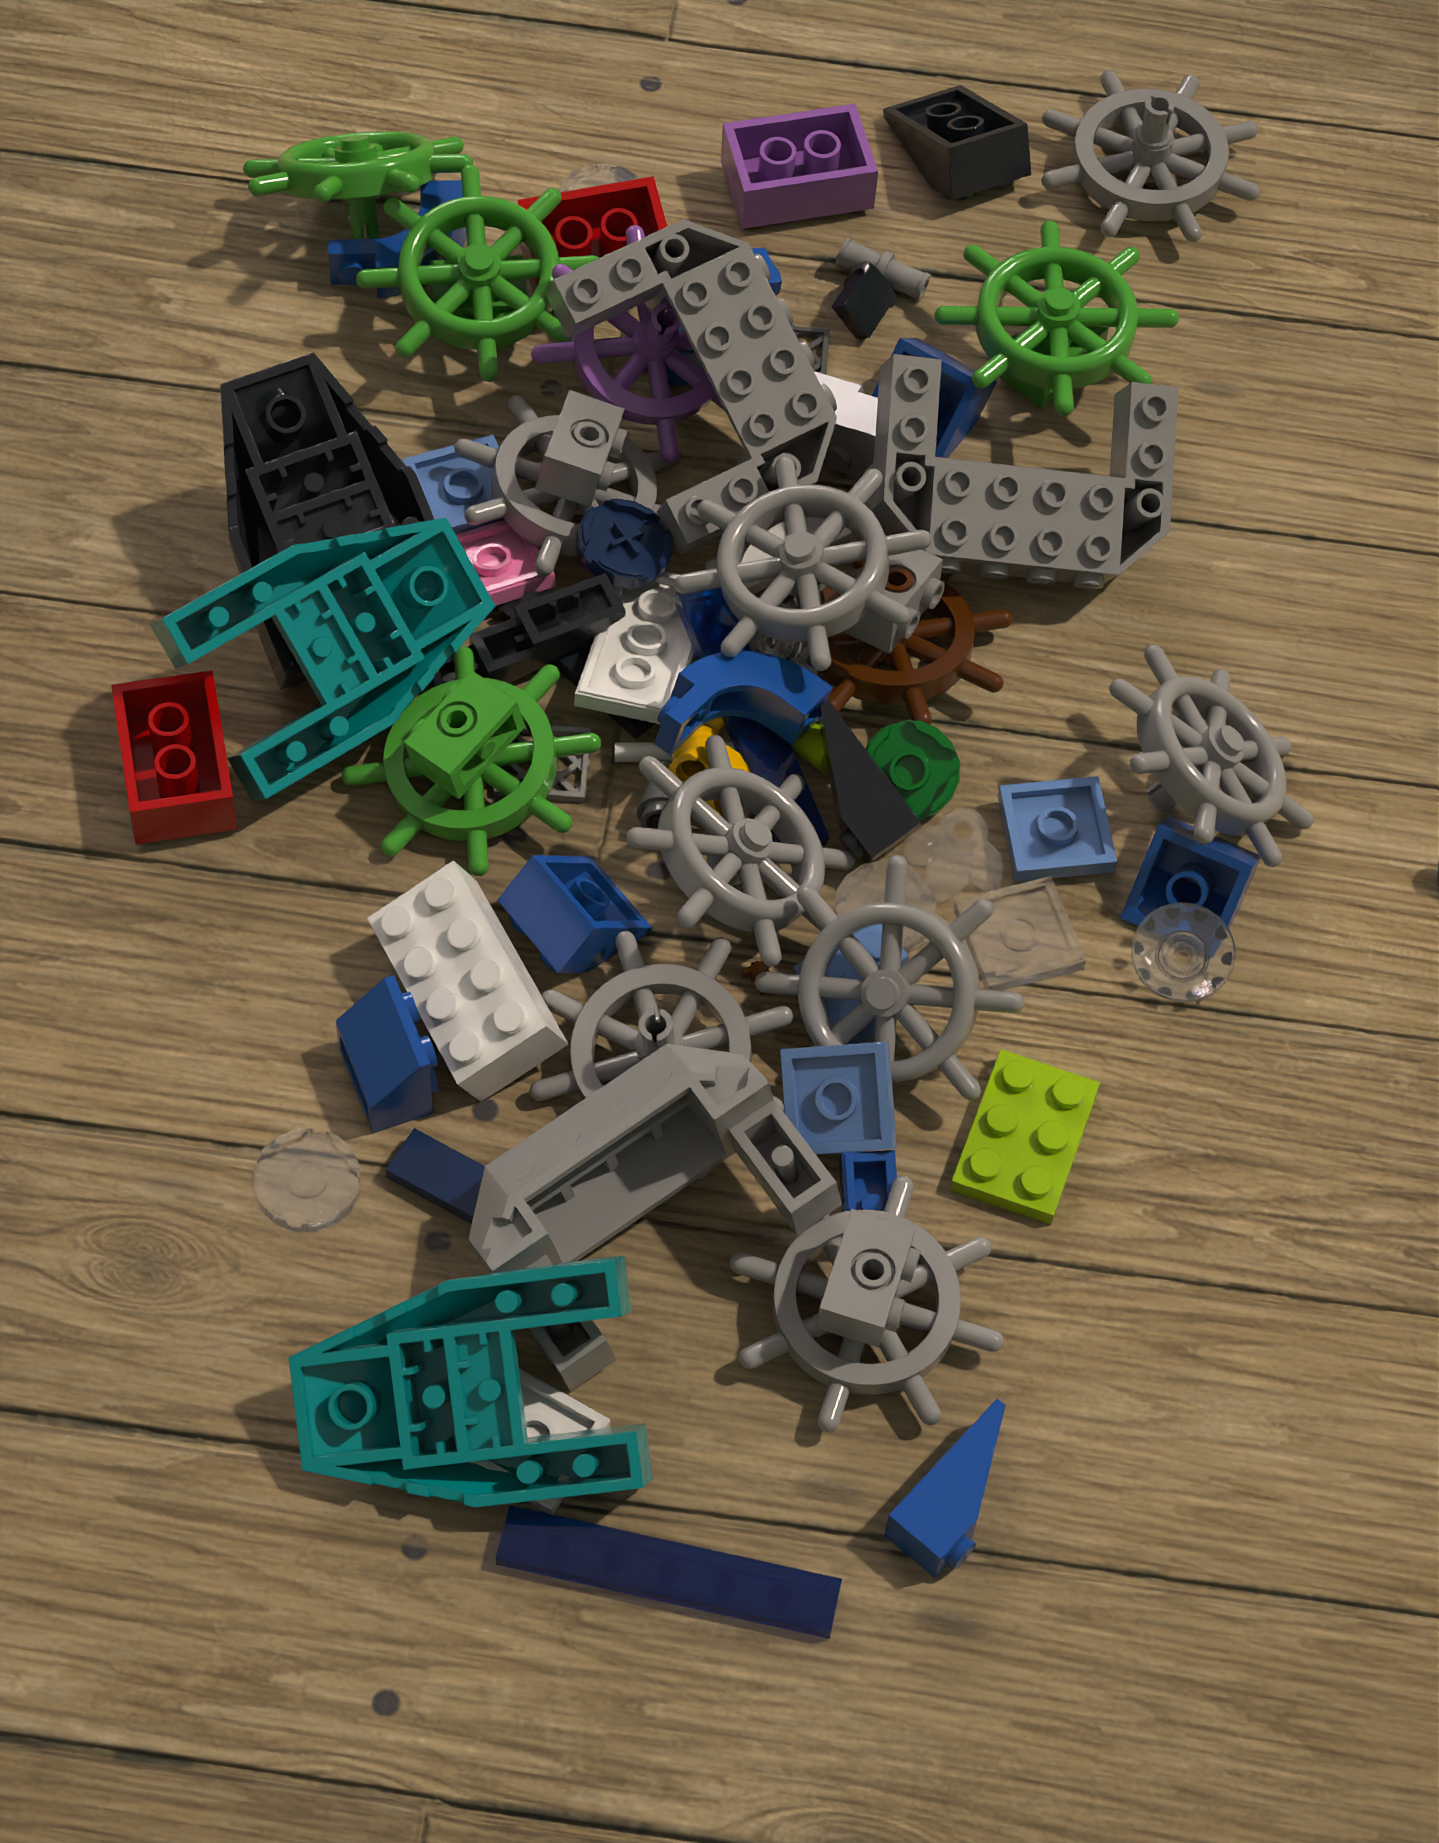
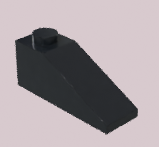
[818,700,921,865]

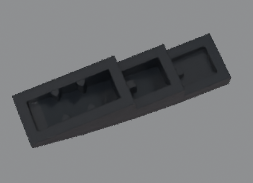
[430,573,626,688]

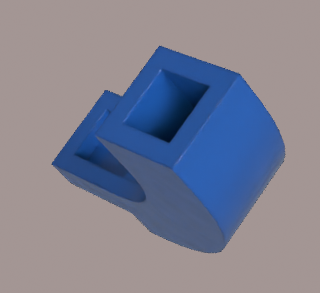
[328,180,467,298]
[654,651,833,755]

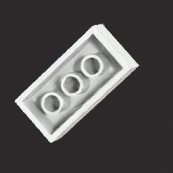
[367,860,569,1102]

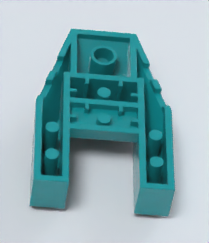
[150,517,495,802]
[288,1255,653,1508]

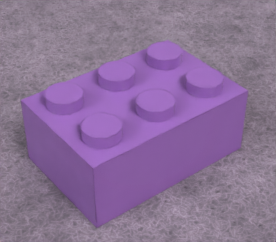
[721,104,878,229]

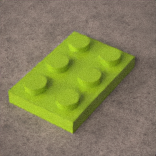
[950,1049,1101,1225]

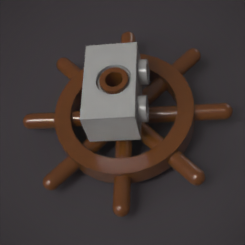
[766,550,1013,725]

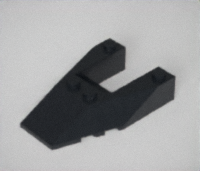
[220,352,434,690]

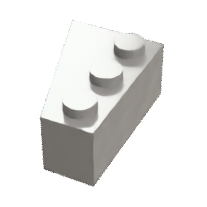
[814,371,878,481]

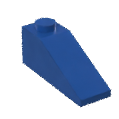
[884,1398,1006,1579]

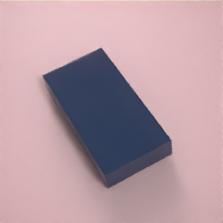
[385,1128,485,1224]

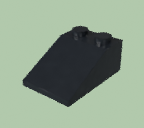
[883,85,1031,201]

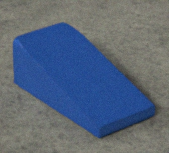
[839,1150,897,1212]

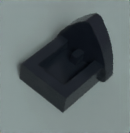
[831,261,898,339]

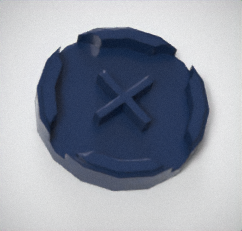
[575,498,673,589]

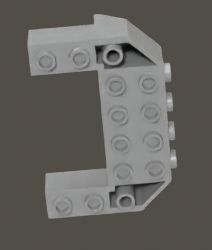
[546,219,837,555]
[865,354,1179,589]
[468,1044,842,1392]

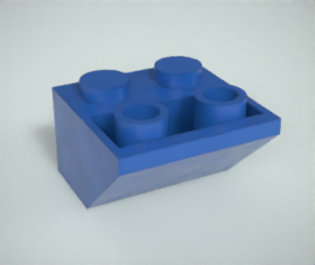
[336,975,439,1133]

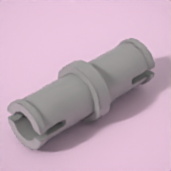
[835,238,931,302]

